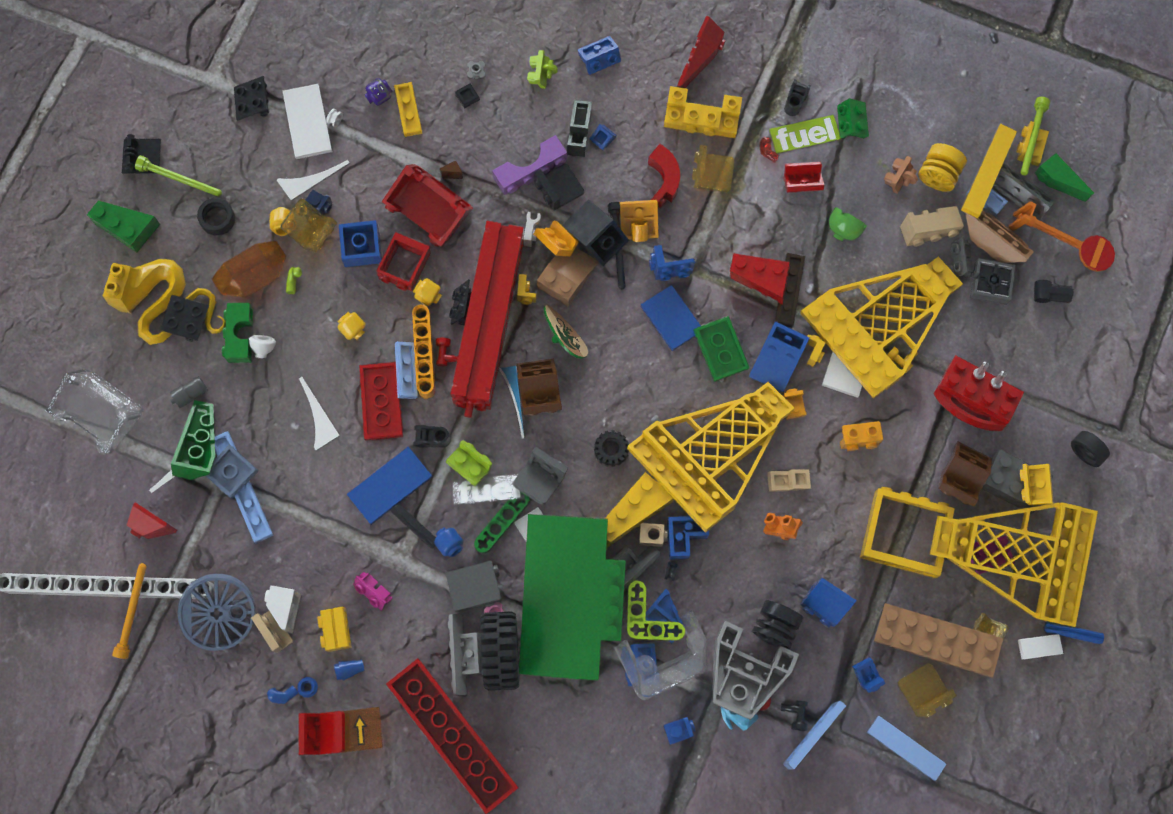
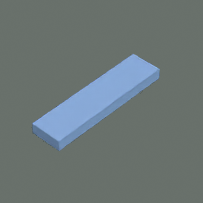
[867,716,946,781]

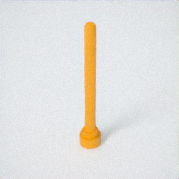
[112,563,146,659]

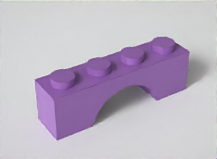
[492,135,567,195]

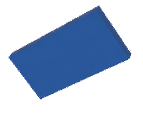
[347,446,432,525]

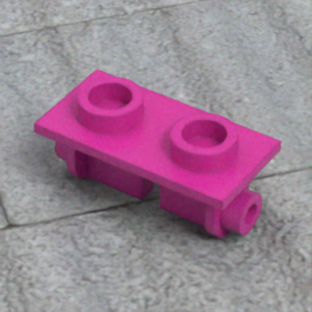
[353,572,393,611]

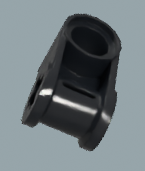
[784,79,811,116]
[413,425,451,448]

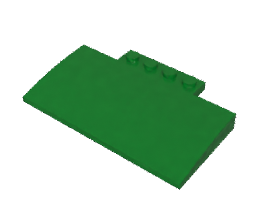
[519,514,626,680]

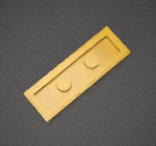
[394,82,423,137]

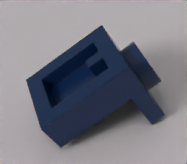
[303,190,332,217]

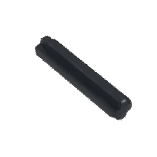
[391,504,436,549]

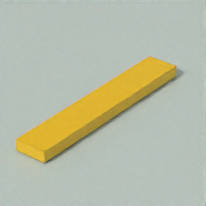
[961,123,1017,218]

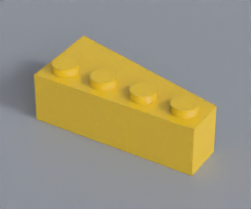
[605,472,674,547]

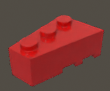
[730,253,790,305]

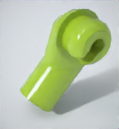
[286,267,302,294]

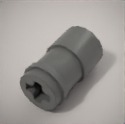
[170,376,208,408]

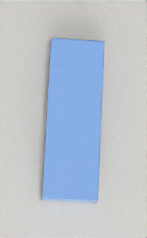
[395,341,418,399]

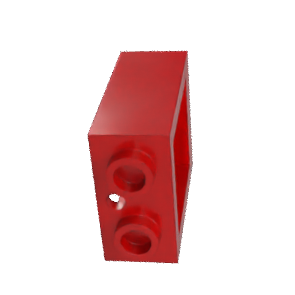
[376,232,431,291]

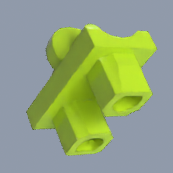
[527,50,558,89]

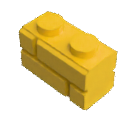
[317,607,352,652]

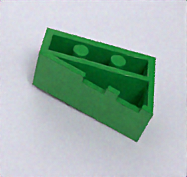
[87,200,160,253]

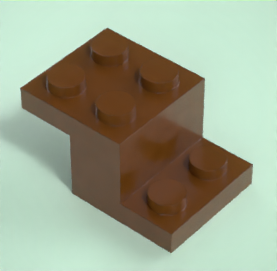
[516,358,562,416]
[938,441,992,506]

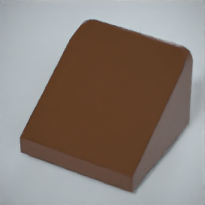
[440,161,463,179]

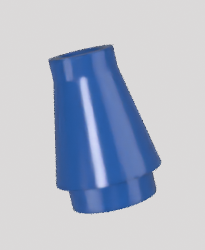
[334,659,365,681]

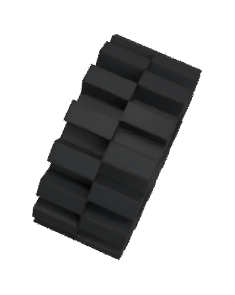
[594,430,629,467]

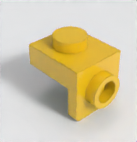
[807,334,826,367]

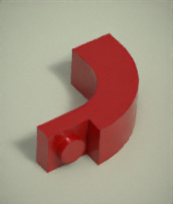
[648,144,680,209]

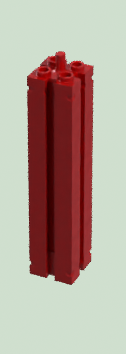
[450,221,524,418]

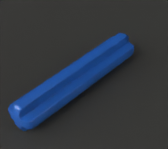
[1044,621,1104,644]

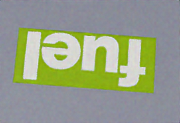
[769,115,841,153]

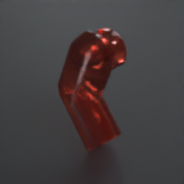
[759,137,780,163]

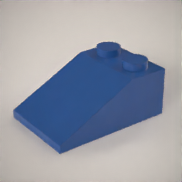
[800,578,857,627]

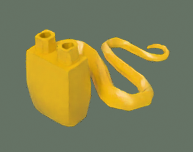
[103,259,226,345]

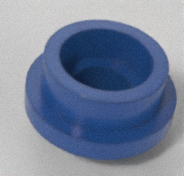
[297,677,318,698]

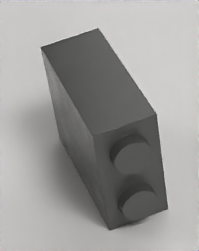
[445,561,504,613]

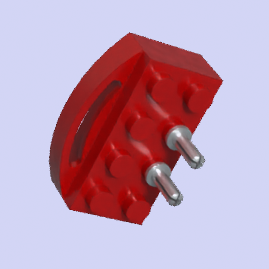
[933,355,1024,431]

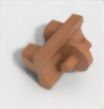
[884,156,918,194]

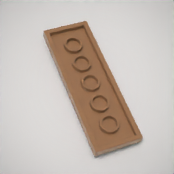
[874,603,1003,678]

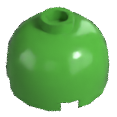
[829,207,867,242]

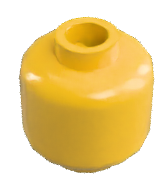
[269,207,294,236]
[413,278,442,306]
[337,312,366,340]

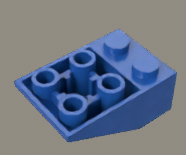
[749,322,810,393]

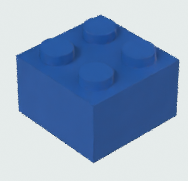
[339,220,382,267]

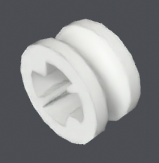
[326,108,343,127]

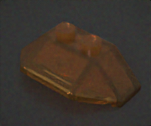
[212,241,286,298]

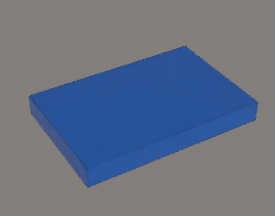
[641,285,701,351]

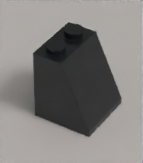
[562,199,630,266]

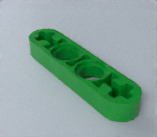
[474,491,529,554]

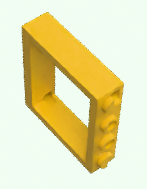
[860,487,955,578]

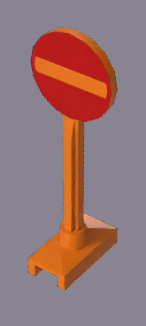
[1008,201,1115,272]

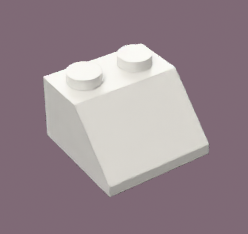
[265,586,301,634]

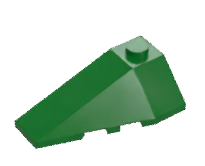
[171,400,215,480]

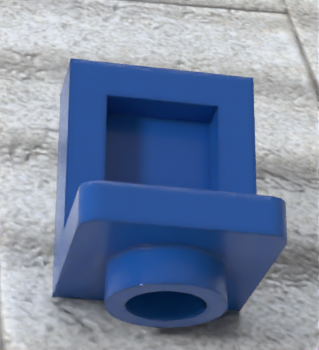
[852,657,886,693]

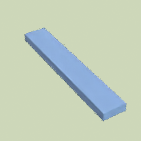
[215,431,274,544]

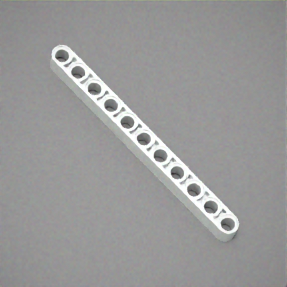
[0,573,214,599]

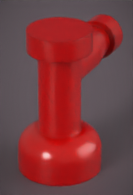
[436,337,458,367]

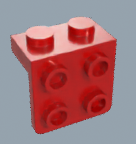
[299,711,345,755]

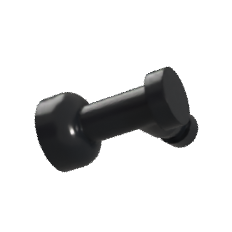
[781,700,808,731]

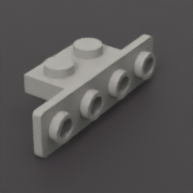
[448,614,482,696]

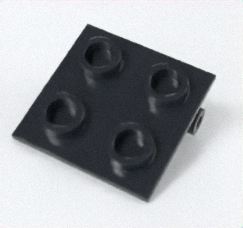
[234,76,269,121]
[122,134,161,174]
[449,279,472,325]
[160,295,209,342]

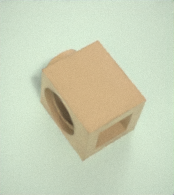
[639,523,668,547]

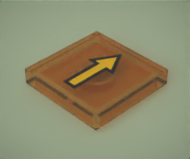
[343,707,383,753]

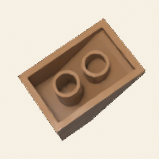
[537,248,598,307]

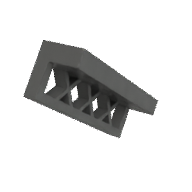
[993,162,1055,220]

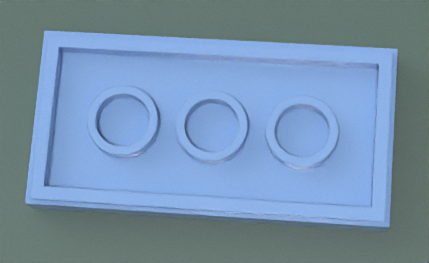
[783,701,846,770]

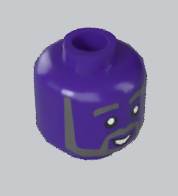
[364,78,393,106]

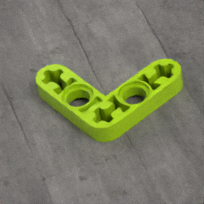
[627,581,685,641]

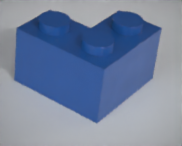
[667,516,709,560]

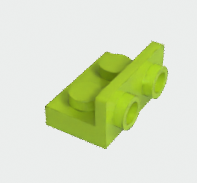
[446,440,492,486]

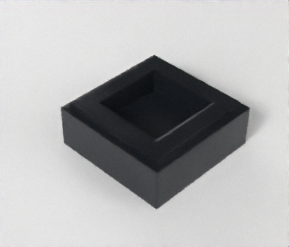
[455,83,480,109]

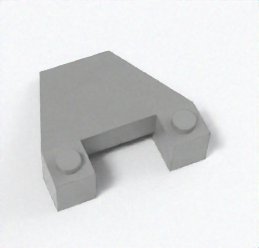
[713,621,799,720]

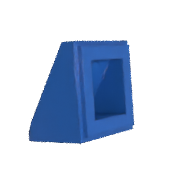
[589,124,617,150]

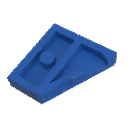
[645,589,685,644]

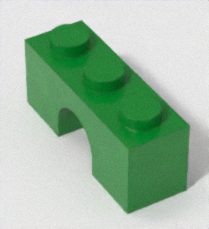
[222,303,254,363]

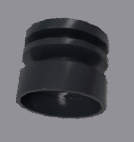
[751,600,804,649]

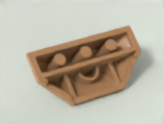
[966,210,1034,263]

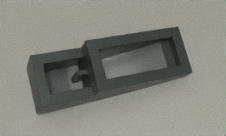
[567,100,592,157]

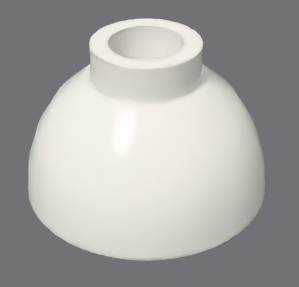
[249,335,276,358]

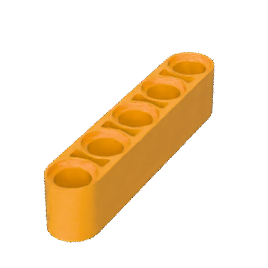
[412,304,435,399]

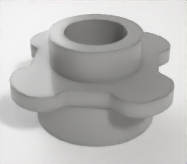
[467,61,485,79]

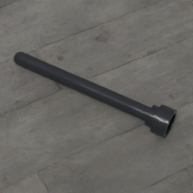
[608,202,626,290]

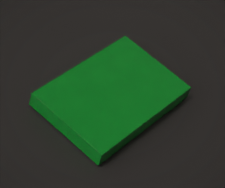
[693,316,750,382]

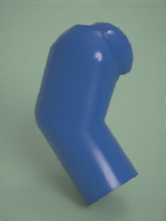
[267,686,299,704]

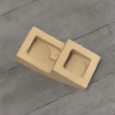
[767,470,811,492]

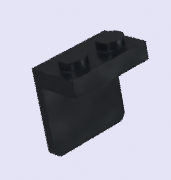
[534,164,584,211]

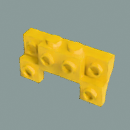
[664,86,742,138]

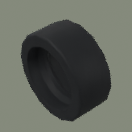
[197,198,235,236]
[1071,431,1110,467]

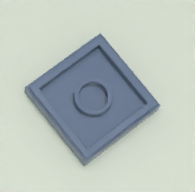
[206,444,259,499]

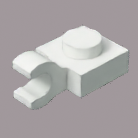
[524,212,541,247]

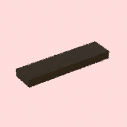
[775,253,805,328]

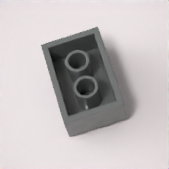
[981,449,1053,514]

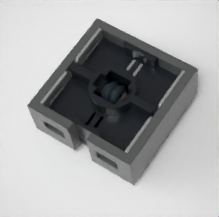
[970,258,1016,305]

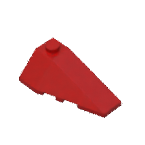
[677,16,726,88]

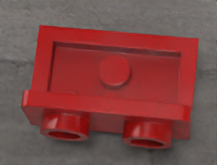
[784,162,824,193]

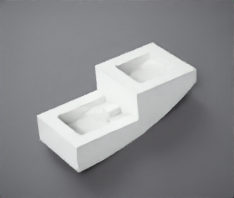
[1018,634,1063,660]

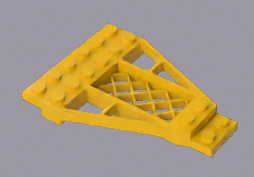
[800,256,963,399]
[627,382,794,533]
[930,503,1098,627]

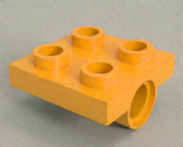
[620,200,659,242]

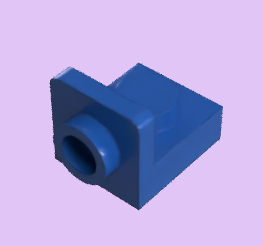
[663,717,696,745]

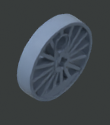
[177,574,256,651]

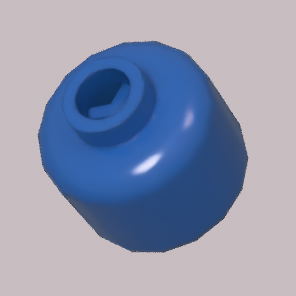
[434,527,464,557]

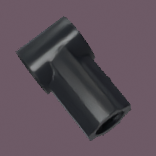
[1034,280,1074,303]

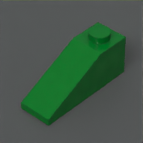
[1035,153,1094,202]

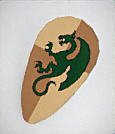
[544,305,588,359]

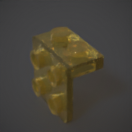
[692,145,734,192]
[281,199,337,252]
[897,663,957,718]

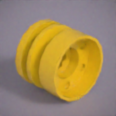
[918,143,967,192]

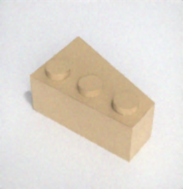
[900,206,964,247]

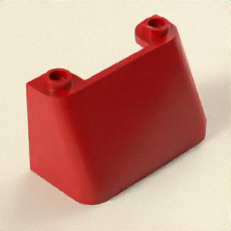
[382,164,473,247]

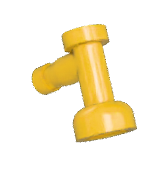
[887,346,918,374]

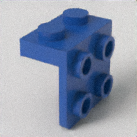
[649,245,695,281]

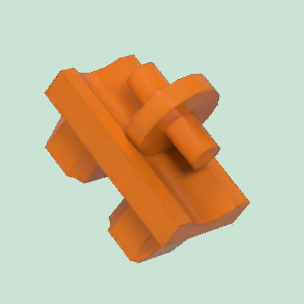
[763,513,803,540]

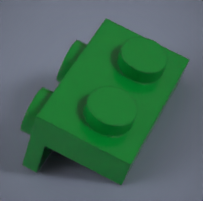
[837,98,869,139]

